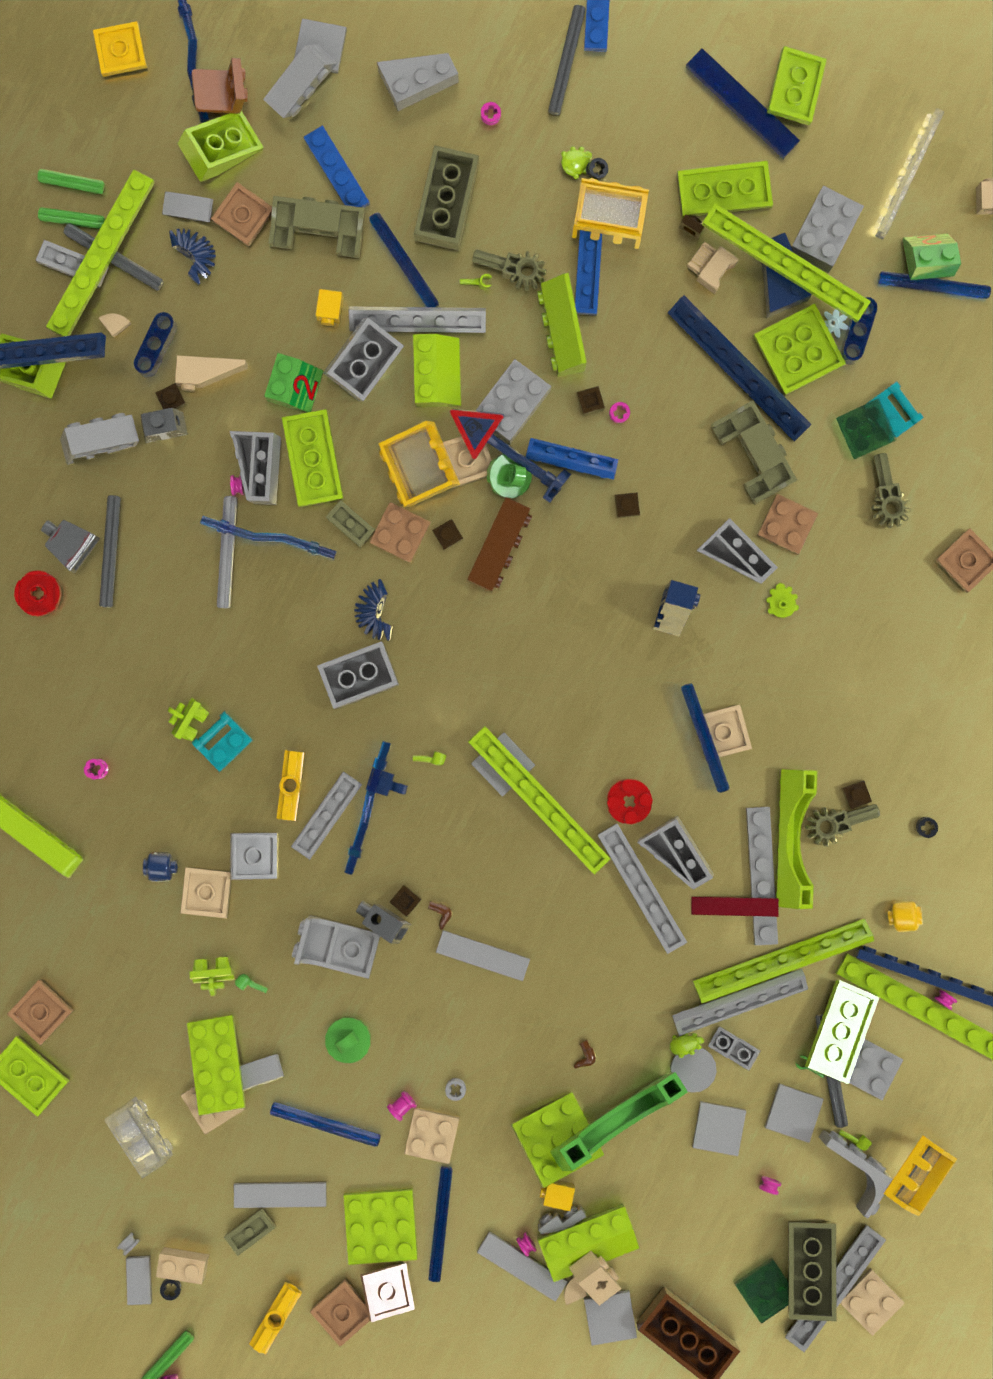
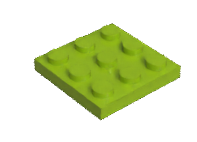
[753,303,846,396]
[511,1092,604,1188]
[344,1188,418,1265]

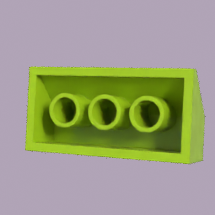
[537,273,587,377]
[537,1204,639,1282]

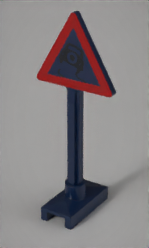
[450,409,571,503]

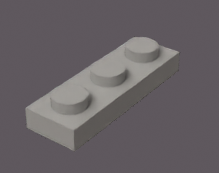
[36,240,109,288]

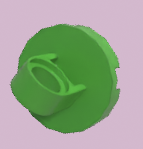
[487,453,532,498]
[325,1017,371,1063]

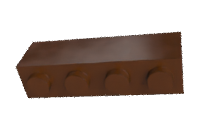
[467,497,532,593]

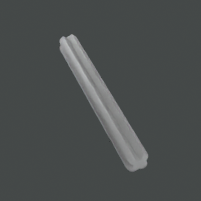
[217,496,237,609]

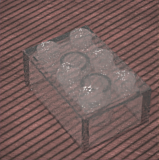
[104,1097,173,1179]

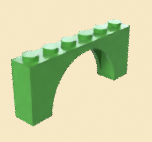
[550,1072,688,1171]

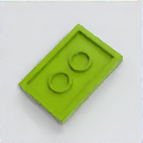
[767,46,827,125]
[0,1036,70,1117]

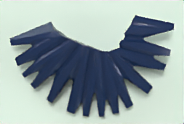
[169,228,216,285]
[354,579,393,641]

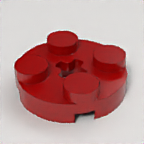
[14,570,62,617]
[607,779,653,825]

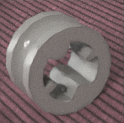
[445,1078,466,1101]
[117,1233,140,1256]

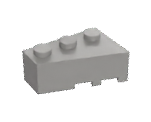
[263,44,338,118]
[377,53,459,111]
[60,413,139,465]
[230,431,281,505]
[697,518,778,583]
[637,816,714,890]

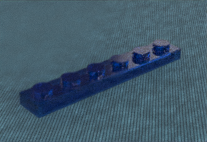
[686,48,800,159]

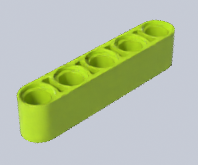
[0,795,83,878]

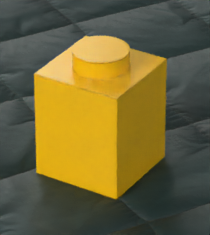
[316,289,344,326]
[539,1180,575,1211]

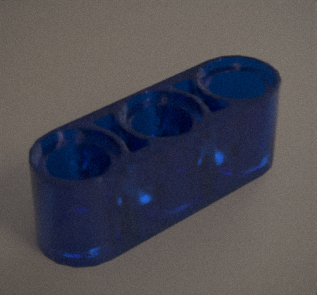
[840,297,878,365]
[134,312,177,378]

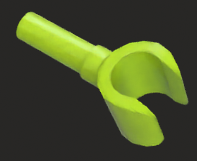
[460,274,492,290]
[413,751,446,766]
[839,1130,872,1151]

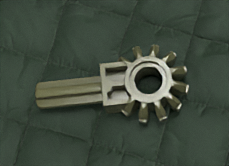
[472,250,547,291]
[871,453,911,528]
[805,804,880,846]

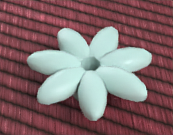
[824,309,849,338]

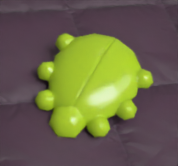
[561,146,592,179]
[766,583,799,618]
[670,1033,704,1058]

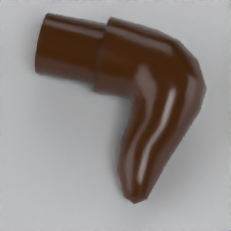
[428,901,452,930]
[574,1040,596,1069]

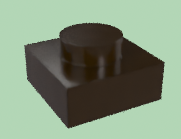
[679,214,704,240]
[155,383,187,409]
[576,386,605,415]
[614,492,640,518]
[432,519,463,550]
[841,780,872,809]
[389,884,422,917]

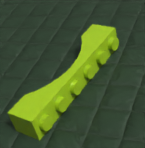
[776,769,817,909]

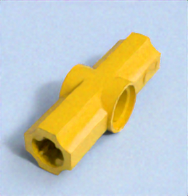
[276,750,305,821]
[249,1282,302,1354]

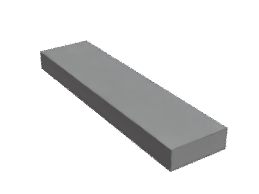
[291,772,362,860]
[436,930,530,981]
[234,1182,327,1208]
[477,1231,568,1302]

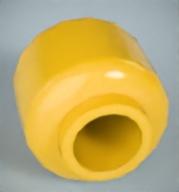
[888,901,923,932]

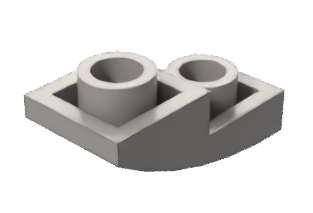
[162,191,213,222]
[708,1026,761,1071]
[240,1054,284,1091]
[538,1204,586,1234]

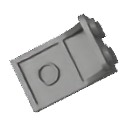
[292,915,380,979]
[819,1130,893,1218]

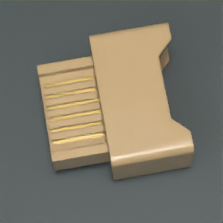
[687,241,739,294]

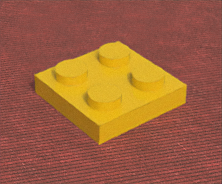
[93,21,147,77]

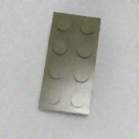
[414,145,479,251]
[788,1222,837,1321]

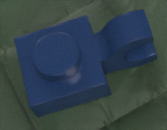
[366,768,408,796]

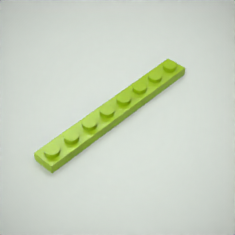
[46,169,155,337]
[702,204,871,322]
[468,726,611,875]
[693,919,874,1003]
[835,953,993,1060]

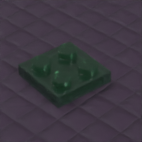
[836,399,897,460]
[734,1258,789,1324]

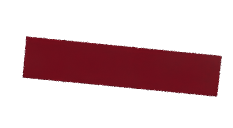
[691,897,779,917]

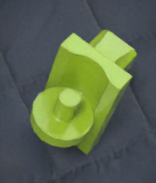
[167,697,209,741]
[190,957,235,996]

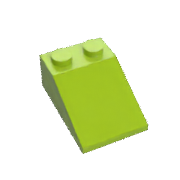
[177,111,264,182]
[0,333,66,399]

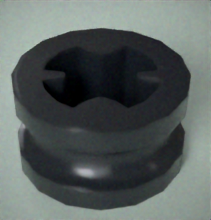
[586,158,608,180]
[916,817,938,838]
[160,1279,181,1301]

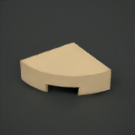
[99,313,131,337]
[564,1275,587,1305]

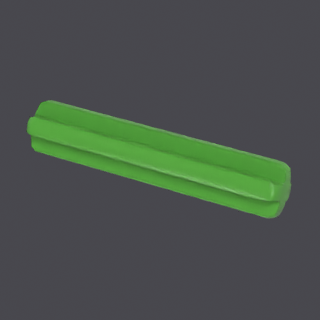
[37,169,105,194]
[38,207,105,229]
[141,1331,194,1379]

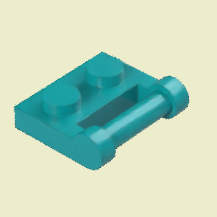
[863,381,924,442]
[191,711,253,772]

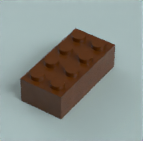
[636,1286,740,1379]

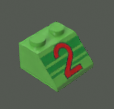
[902,233,961,280]
[264,353,324,413]

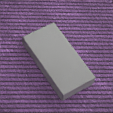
[126,1256,152,1305]

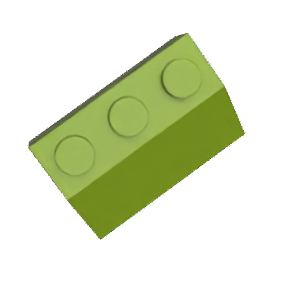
[413,334,461,407]

